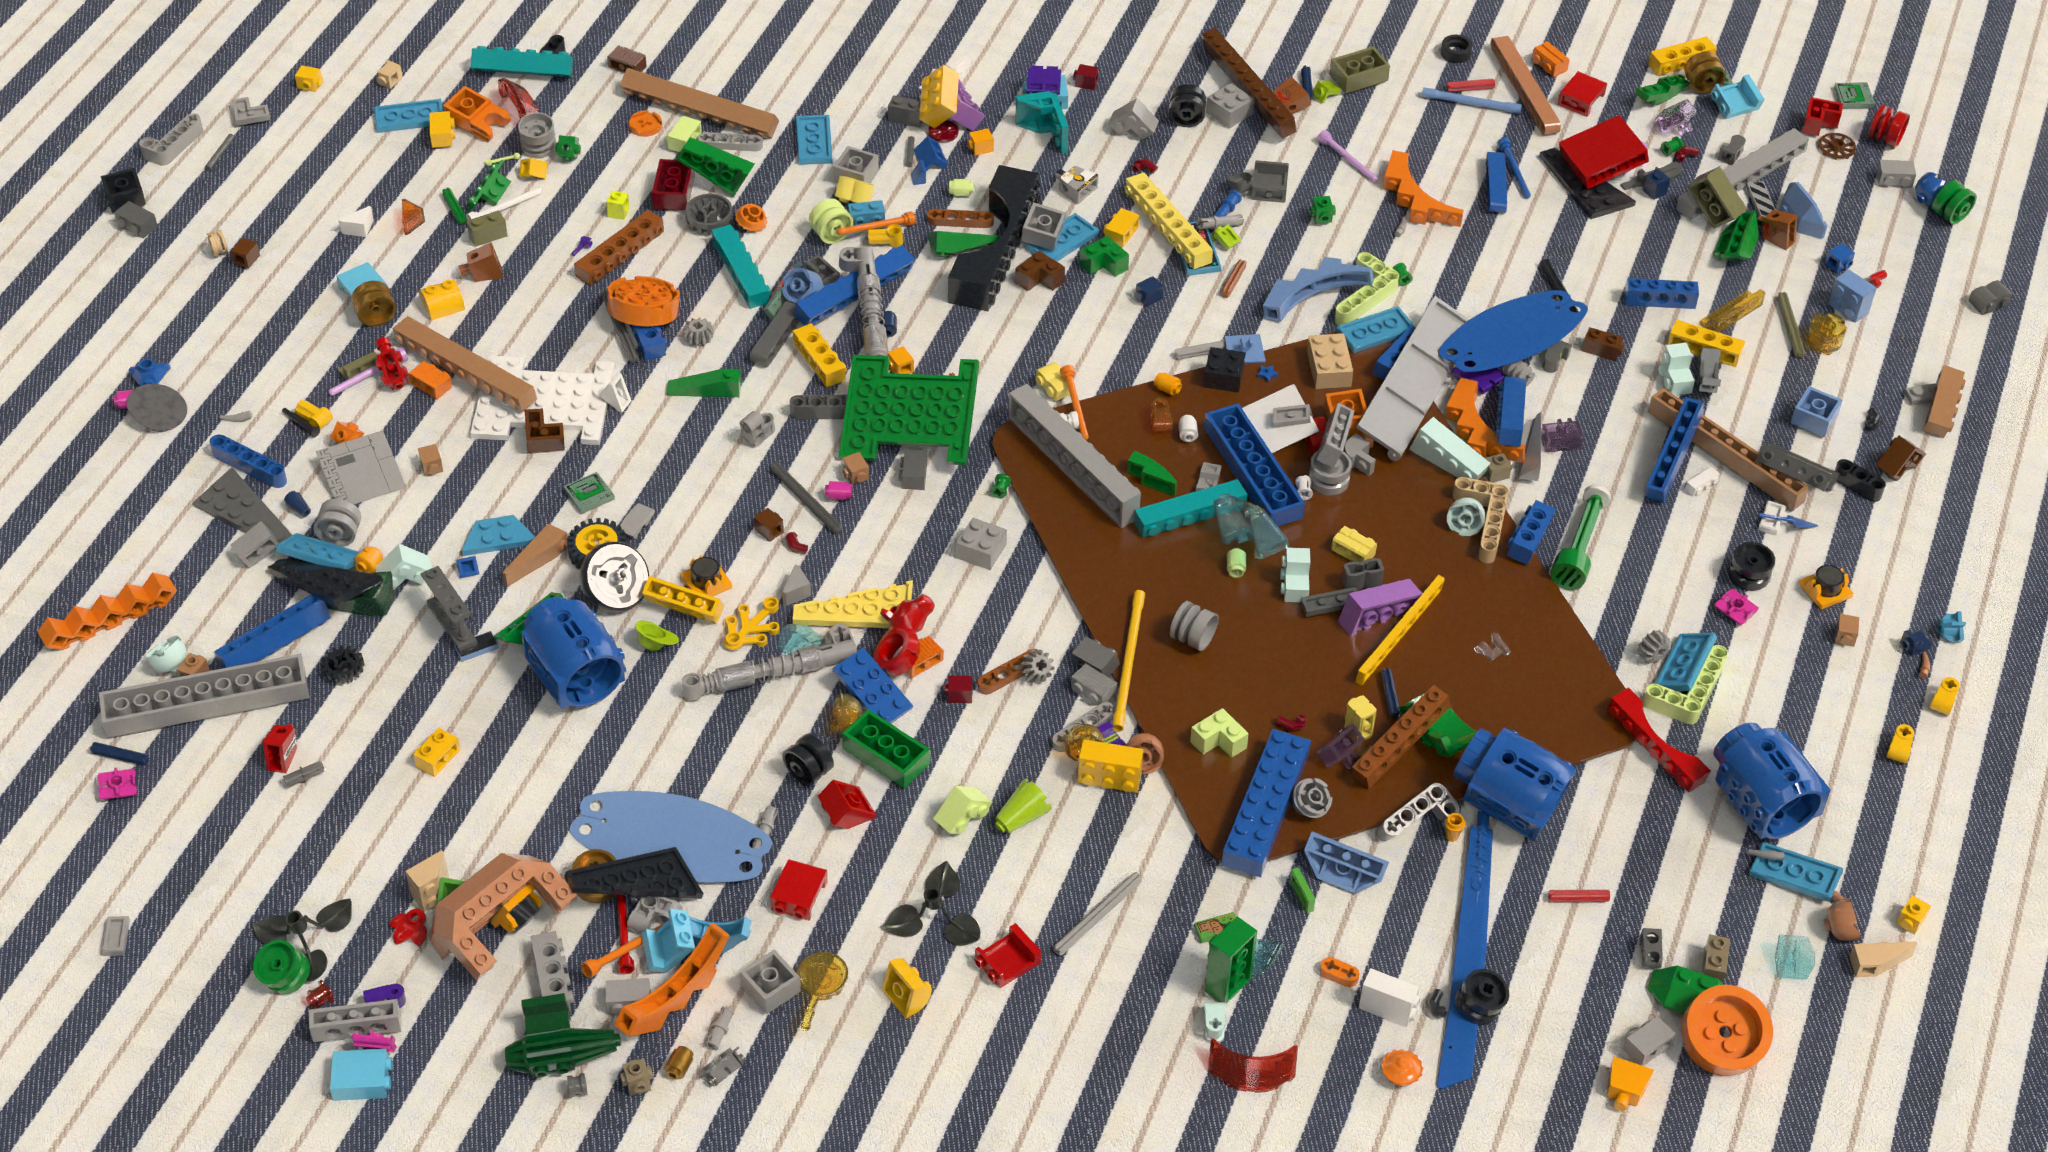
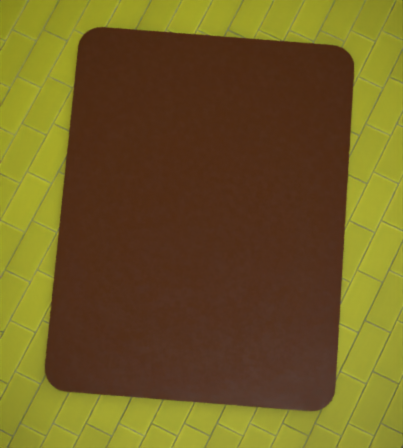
[993,331,1636,862]

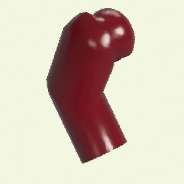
[1675,146,1699,162]
[1132,158,1158,174]
[785,532,808,554]
[1276,715,1307,731]

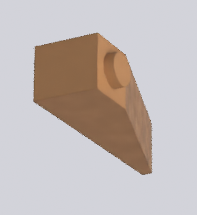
[502,524,567,587]

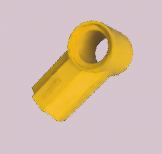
[868,224,904,248]
[295,400,333,430]

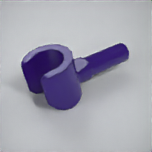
[571,236,593,256]

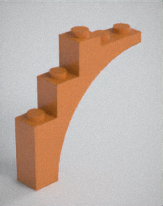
[1383,150,1464,227]
[1446,378,1525,463]
[614,923,730,1037]

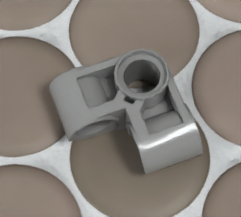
[739,411,775,446]
[627,896,683,932]

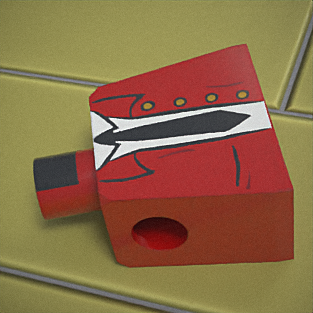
[263,724,297,774]

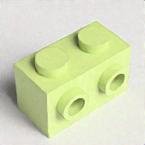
[666,116,702,152]

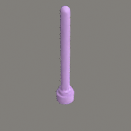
[1317,130,1378,182]
[329,347,408,396]

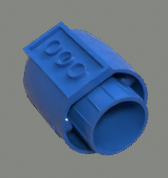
[521,597,626,709]
[1713,722,1831,839]
[1453,727,1577,842]

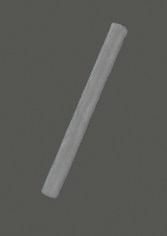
[1054,872,1142,956]

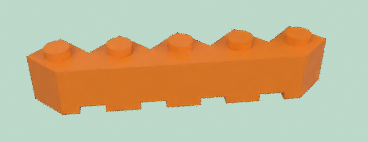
[38,572,177,650]

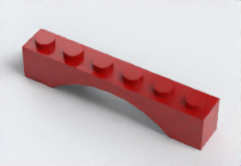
[1607,687,1711,793]

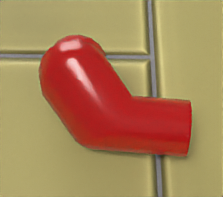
[1869,270,1887,289]

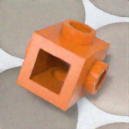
[330,421,364,444]

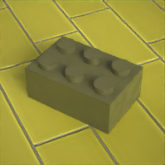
[1329,46,1390,94]
[1686,166,1747,228]

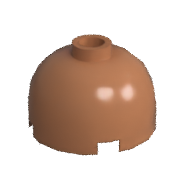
[1126,733,1164,774]
[1824,898,1860,942]

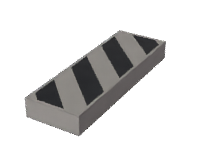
[1746,181,1775,217]

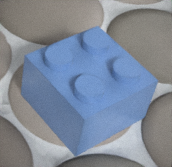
[1828,269,1877,323]
[1791,386,1843,437]

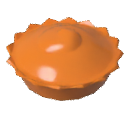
[735,204,768,232]
[1381,1049,1424,1086]

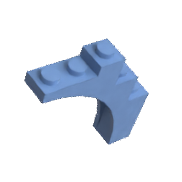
[1263,257,1374,322]

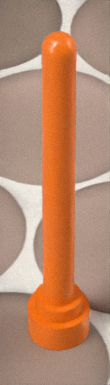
[837,211,915,235]
[1060,365,1089,440]
[581,925,662,978]

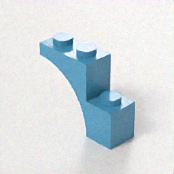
[688,915,751,954]

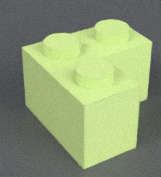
[1190,708,1249,758]
[933,786,993,834]

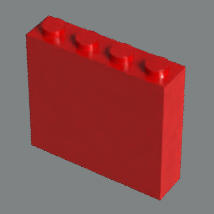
[1558,115,1649,189]

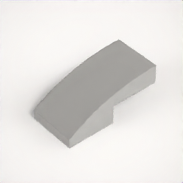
[1196,462,1222,491]
[620,503,655,539]

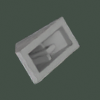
[782,565,811,606]

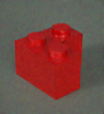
[1802,97,1844,136]

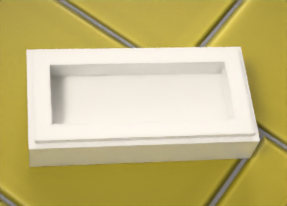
[1758,501,1786,535]

